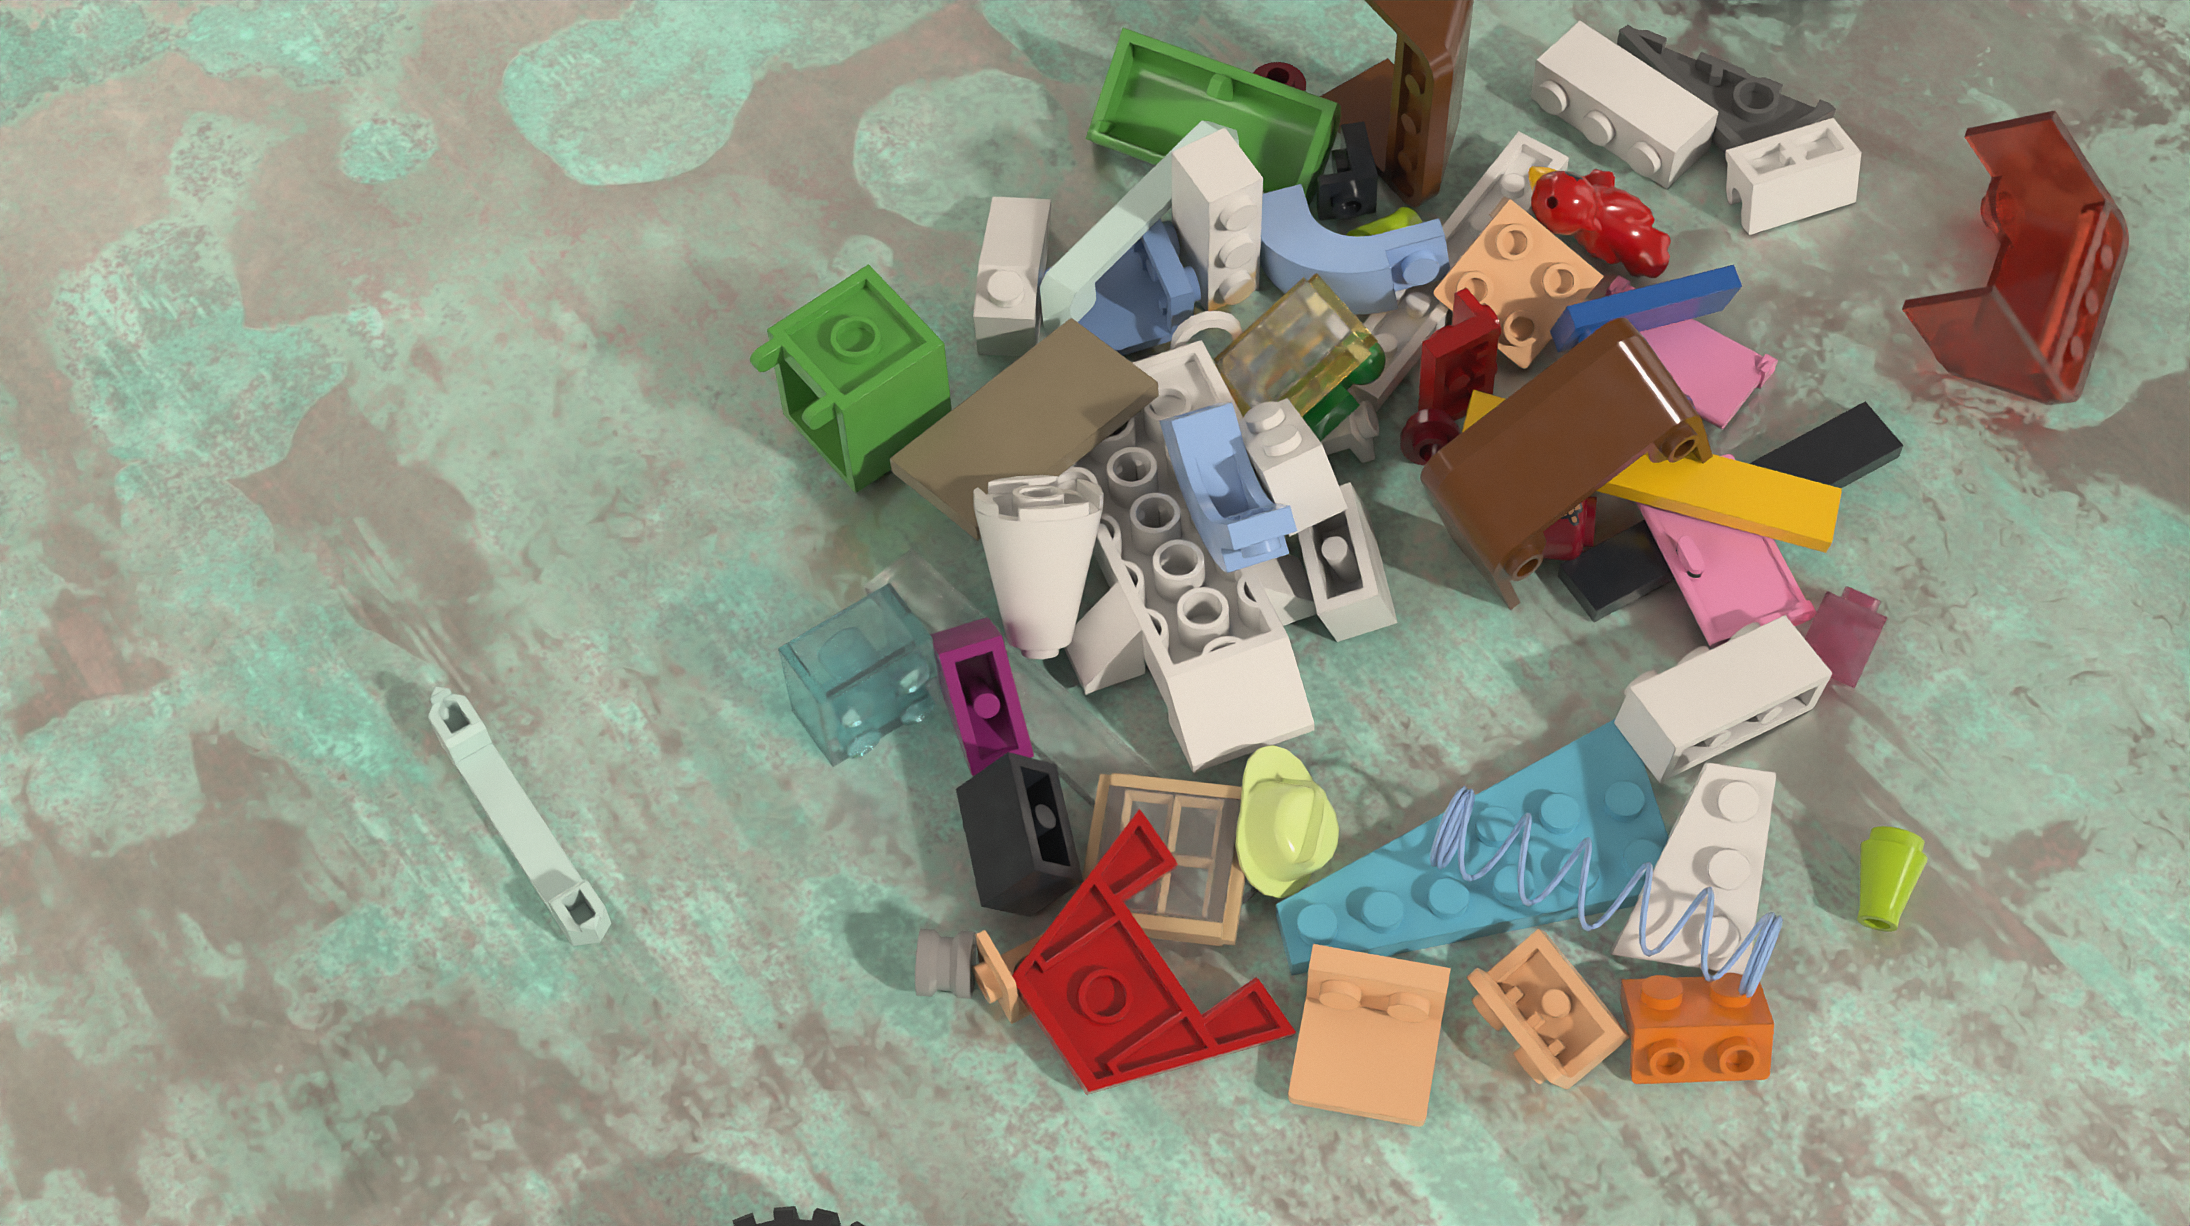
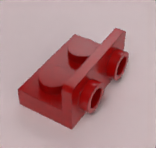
[1418,288,1501,421]

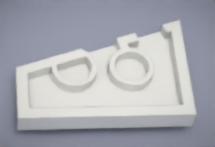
[1610,762,1777,974]

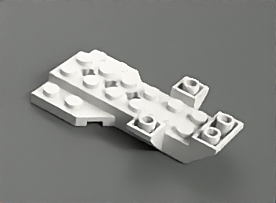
[1058,340,1317,773]

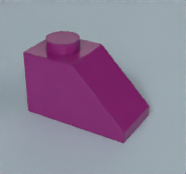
[926,617,1035,776]

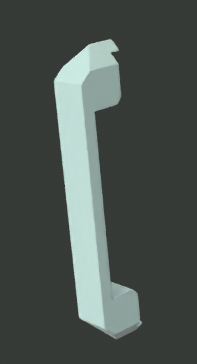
[1040,120,1239,337]
[428,686,611,946]

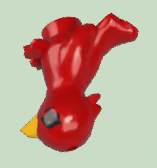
[1528,166,1671,278]

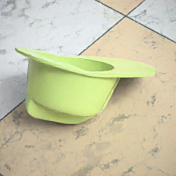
[1235,745,1339,898]

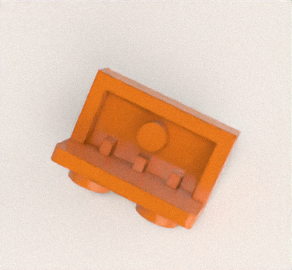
[1620,973,1774,1084]

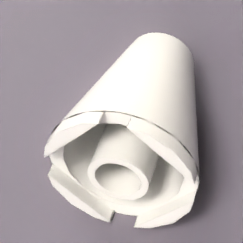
[973,475,1103,659]

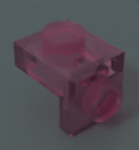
[1805,586,1889,689]

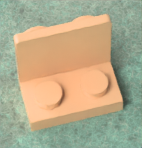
[1433,197,1604,368]
[1288,944,1451,1127]

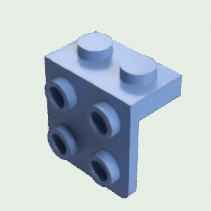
[1044,218,1201,356]

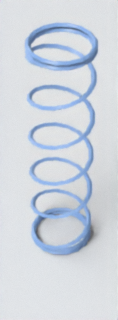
[1430,786,1783,998]

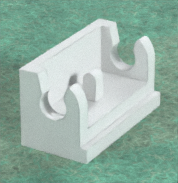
[1725,118,1862,235]

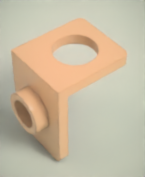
[972,930,1043,1024]

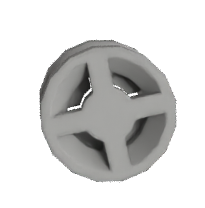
[915,929,977,999]

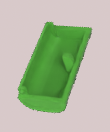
[1085,28,1341,207]

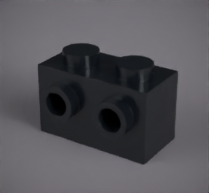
[956,752,1084,917]

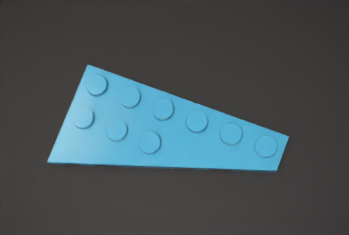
[1276,718,1669,976]

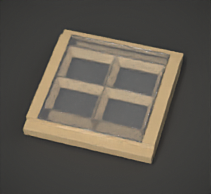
[1081,773,1246,946]

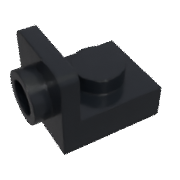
[1316,121,1378,220]

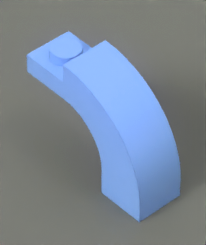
[1260,184,1450,314]
[1159,402,1297,573]

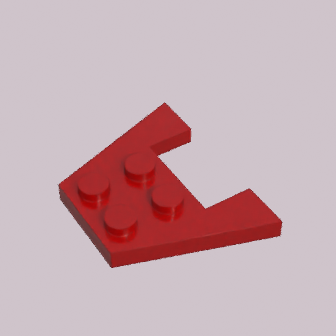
[1012,809,1296,1095]

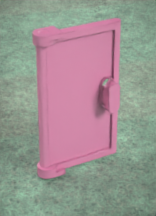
[1605,275,1778,430]
[1636,454,1816,648]

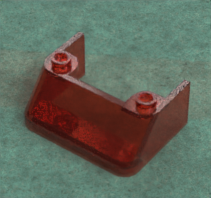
[1902,110,2129,406]

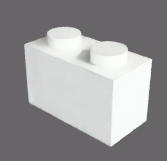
[1238,398,1348,537]
[1298,482,1398,642]

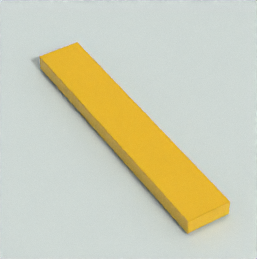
[1462,390,1842,553]

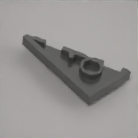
[1617,25,1836,155]

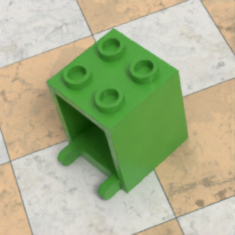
[750,264,952,493]

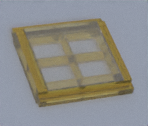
[1213,273,1378,418]

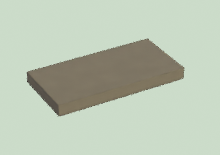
[890,318,1159,541]

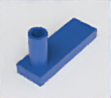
[1550,265,1742,353]

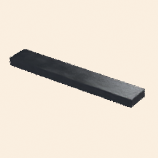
[1558,401,1903,622]

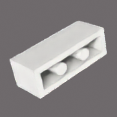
[1530,21,1719,189]
[1172,128,1263,311]
[1614,615,1832,783]

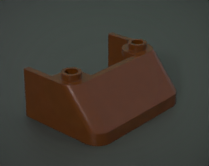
[1319,0,1474,208]
[1420,318,1713,610]

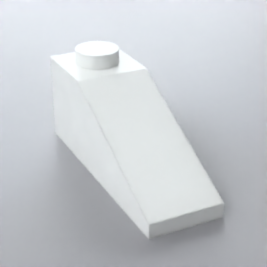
[973,197,1052,356]

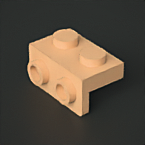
[1467,928,1631,1090]

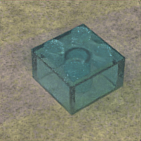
[778,582,941,767]

